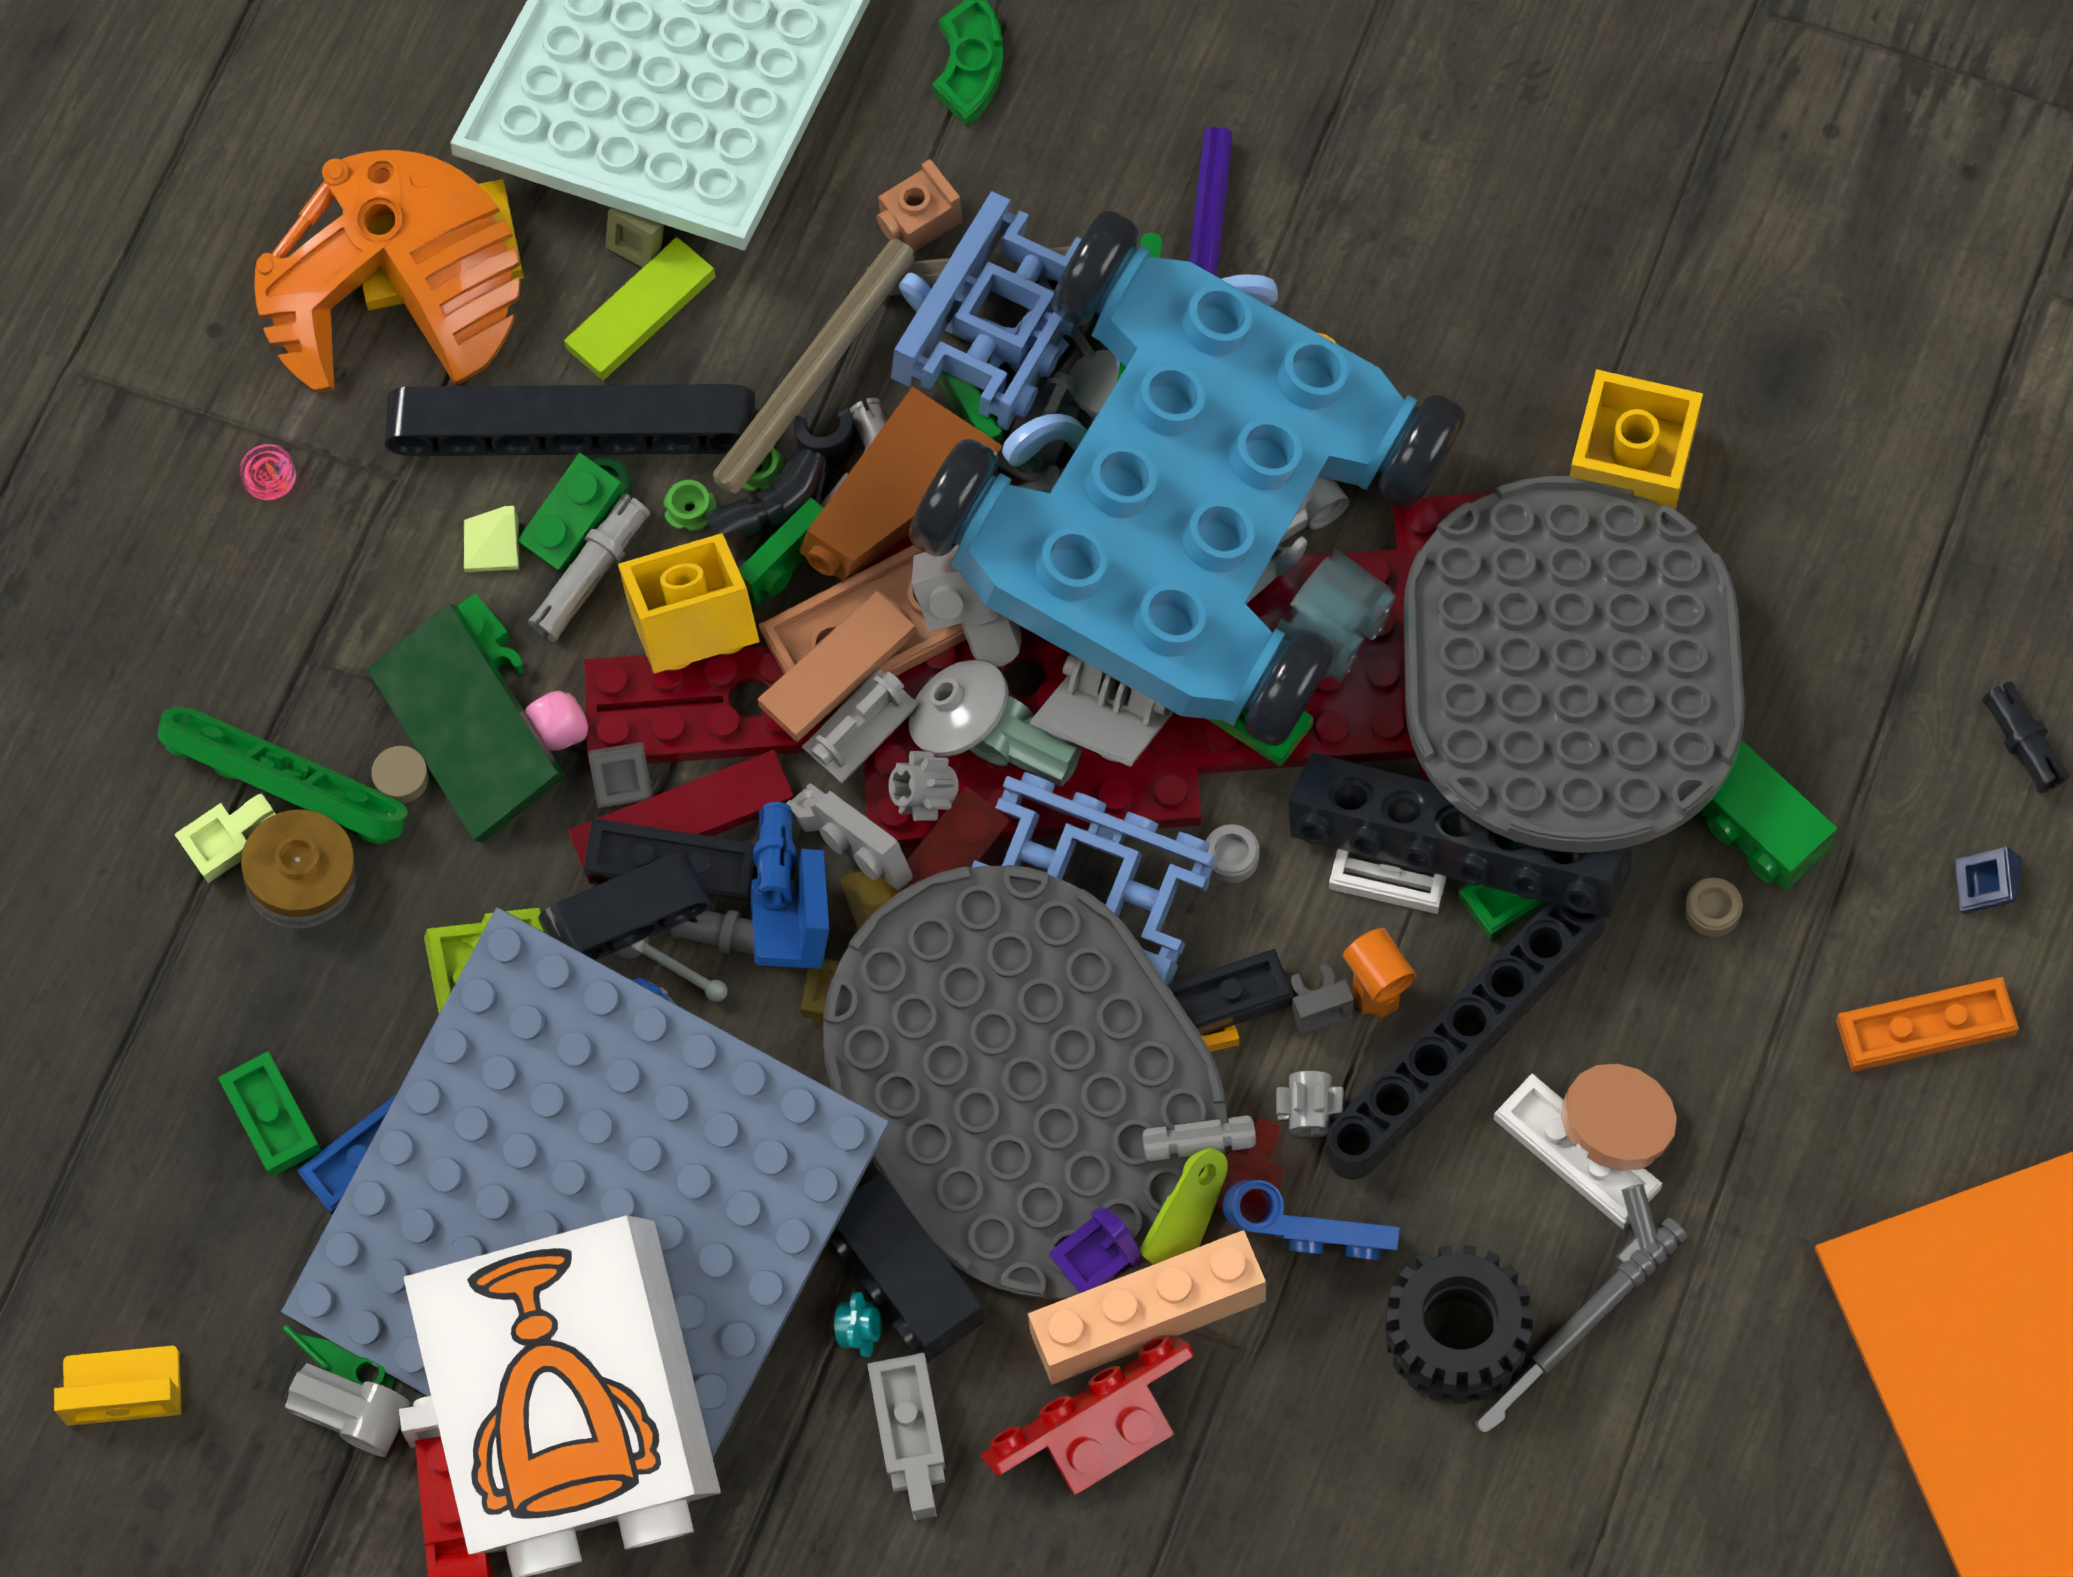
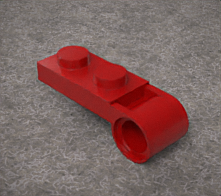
[415,1436,494,1577]

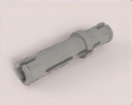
[527,494,650,642]

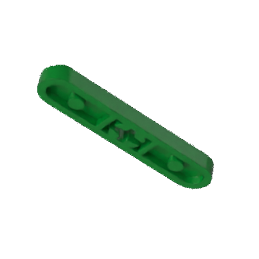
[157,707,408,844]

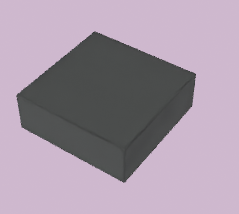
[588,742,653,808]

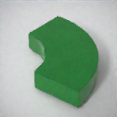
[932,0,1003,127]

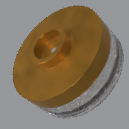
[241,810,356,928]

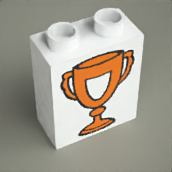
[403,1215,721,1577]

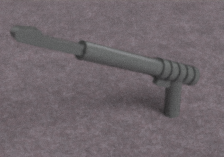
[1475,1184,1688,1432]

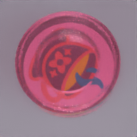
[240,444,296,500]

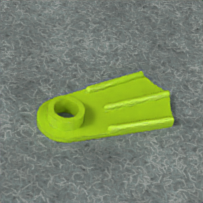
[1139,1148,1228,1265]

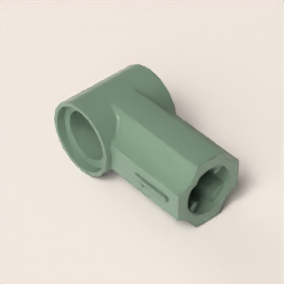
[969,696,1084,787]

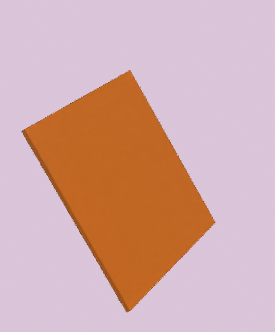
[1814,1152,2073,1577]

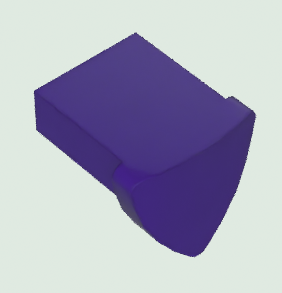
[1048,1207,1143,1294]

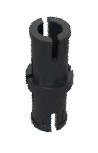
[1982,682,2070,793]

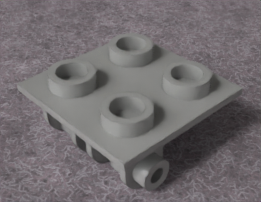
[1030,654,1173,767]

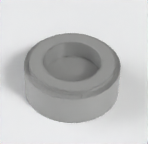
[1206,824,1259,883]

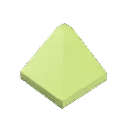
[464,506,519,572]

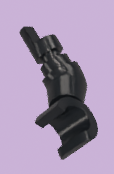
[704,406,855,540]

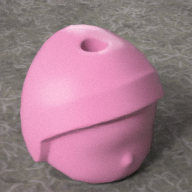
[525,691,588,751]

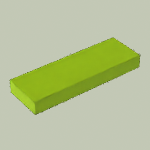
[564,237,716,381]

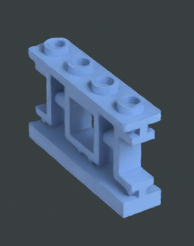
[891,191,1081,431]
[971,772,1219,984]

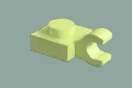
[175,793,276,883]

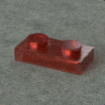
[907,786,1010,885]

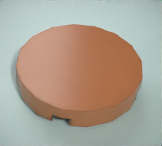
[1561,1064,1677,1171]

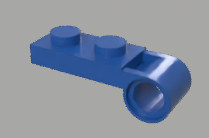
[1223,1179,1400,1260]

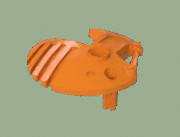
[255,150,521,393]

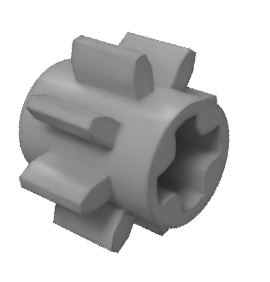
[889,751,958,821]
[1276,1071,1345,1138]

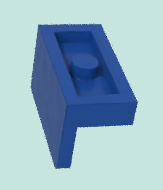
[750,849,829,969]

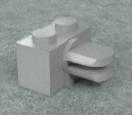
[911,544,1022,667]

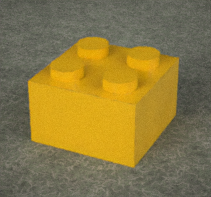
[1570,369,1703,510]
[618,533,760,673]

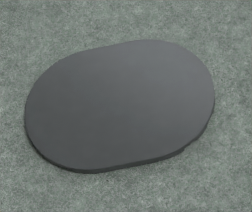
[1403,476,1745,853]
[823,865,1227,1300]

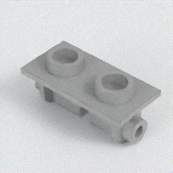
[802,668,919,784]

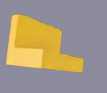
[54,1346,181,1426]

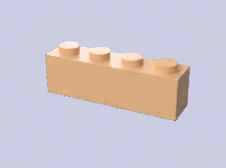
[1028,1230,1266,1385]

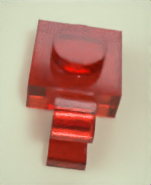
[1214,1117,1286,1222]

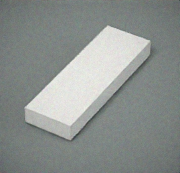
[1494,1074,1662,1230]

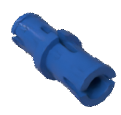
[753,802,797,909]

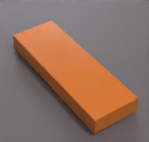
[1836,977,2019,1072]

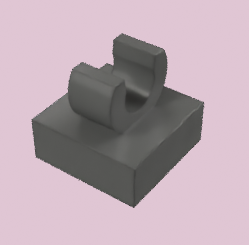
[1291,964,1354,1037]

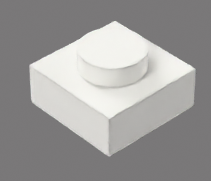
[399,1396,441,1448]

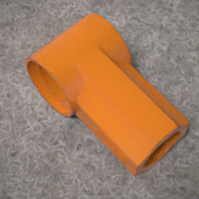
[1343,928,1417,1019]

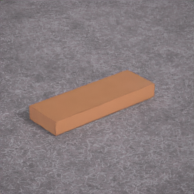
[758,591,917,742]

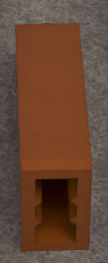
[799,386,1003,581]

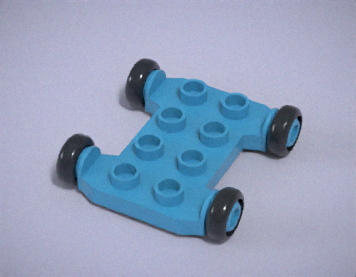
[909,211,1465,746]

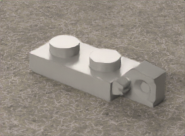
[786,783,913,891]
[868,1353,946,1521]

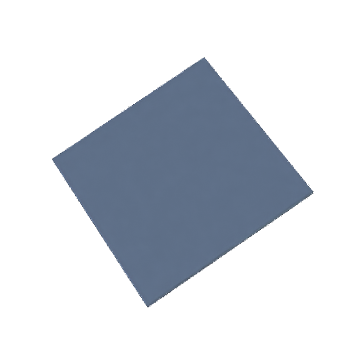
[281,907,891,1504]

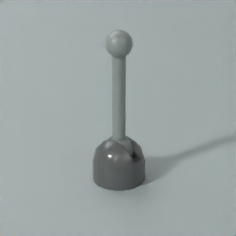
[611,938,728,1002]

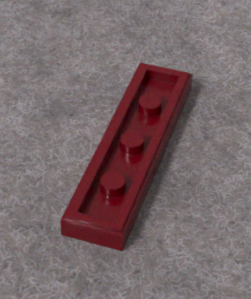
[568,750,794,884]

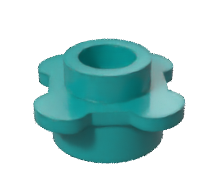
[834,1292,882,1357]

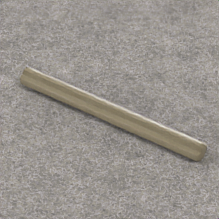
[713,239,914,494]

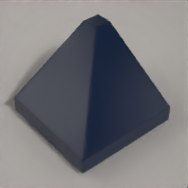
[1955,847,2022,914]

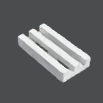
[1329,849,1446,914]

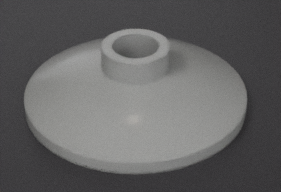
[909,660,1009,757]

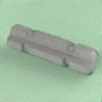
[1142,1116,1256,1161]

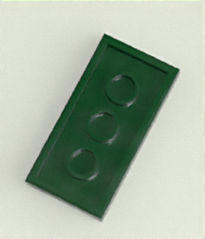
[367,603,566,843]

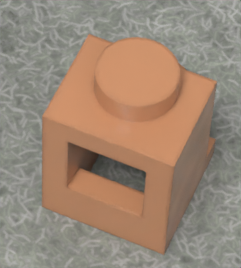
[876,159,962,253]

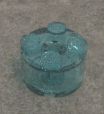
[1276,549,1396,682]

